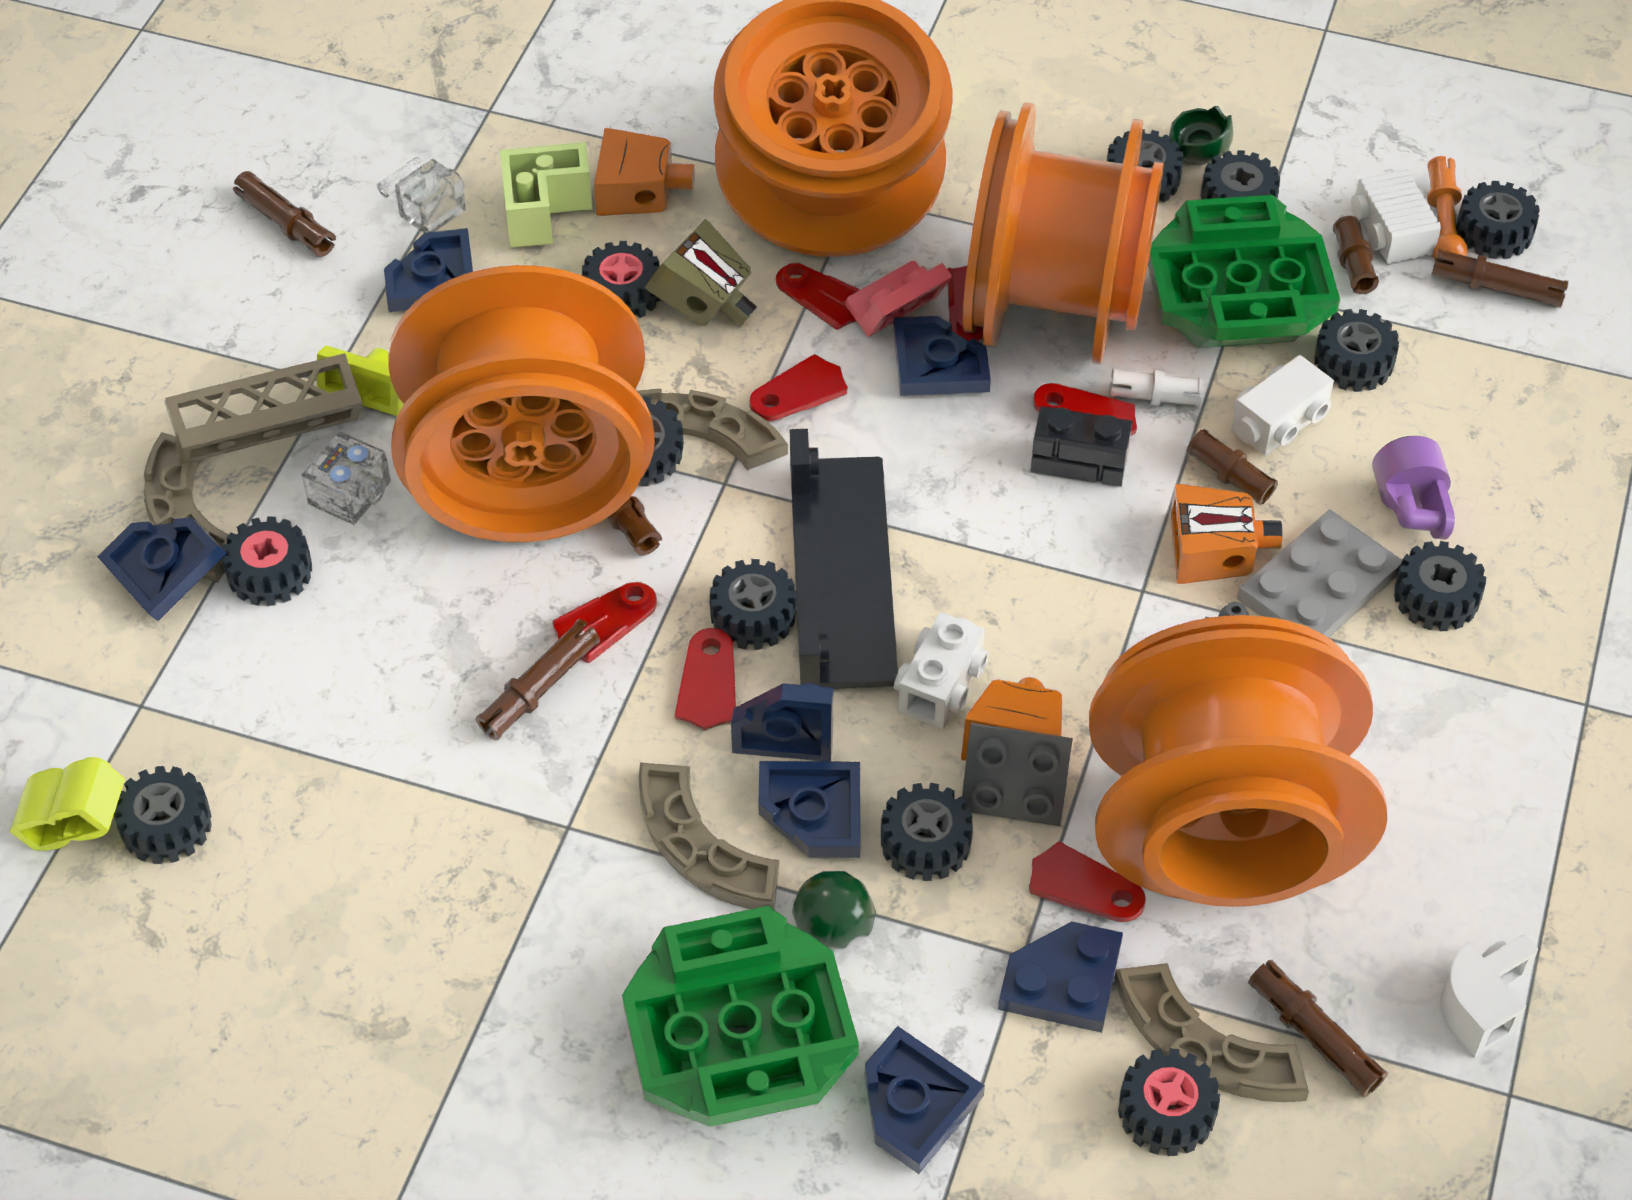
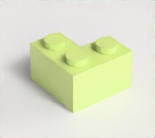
[500,142,593,248]

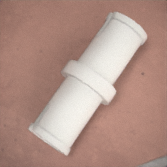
[1109,368,1204,407]

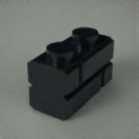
[1030,406,1133,487]

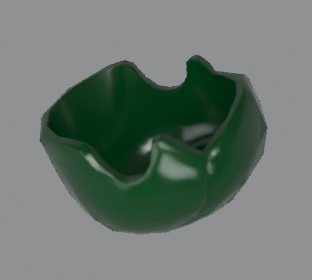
[1169,105,1233,165]
[792,871,876,949]

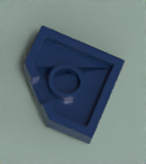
[384,228,473,312]
[893,316,991,396]
[97,517,227,621]
[731,683,834,761]
[758,761,861,858]
[998,921,1123,1033]
[864,1026,985,1174]

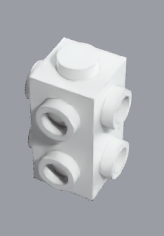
[1231,355,1334,456]
[894,612,989,729]

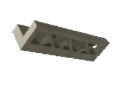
[165,353,362,465]

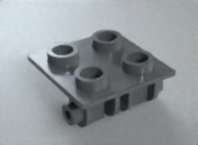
[962,723,1073,826]

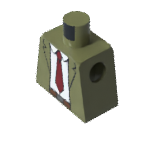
[644,219,757,327]

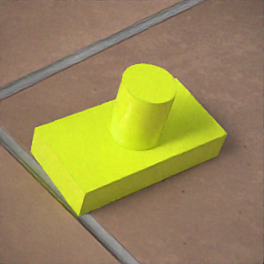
[317,345,404,416]

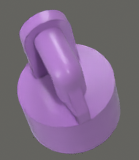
[1372,436,1455,540]

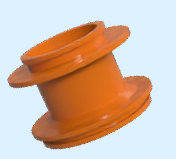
[713,0,953,257]
[963,102,1164,365]
[388,265,655,542]
[1089,615,1388,907]

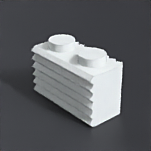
[1351,169,1441,265]

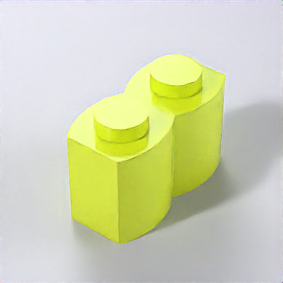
[9,757,125,851]

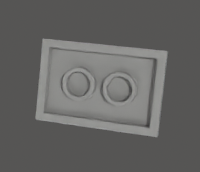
[1237,509,1402,638]

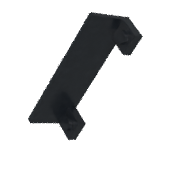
[789,428,898,689]

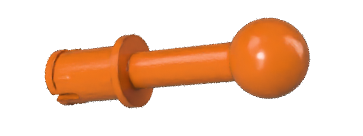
[1427,156,1467,259]

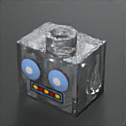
[301,431,391,525]

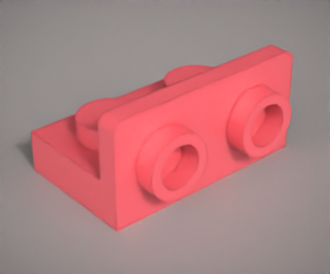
[845,261,952,337]

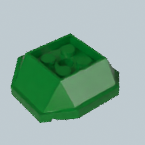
[1148,195,1340,348]
[622,906,859,1127]

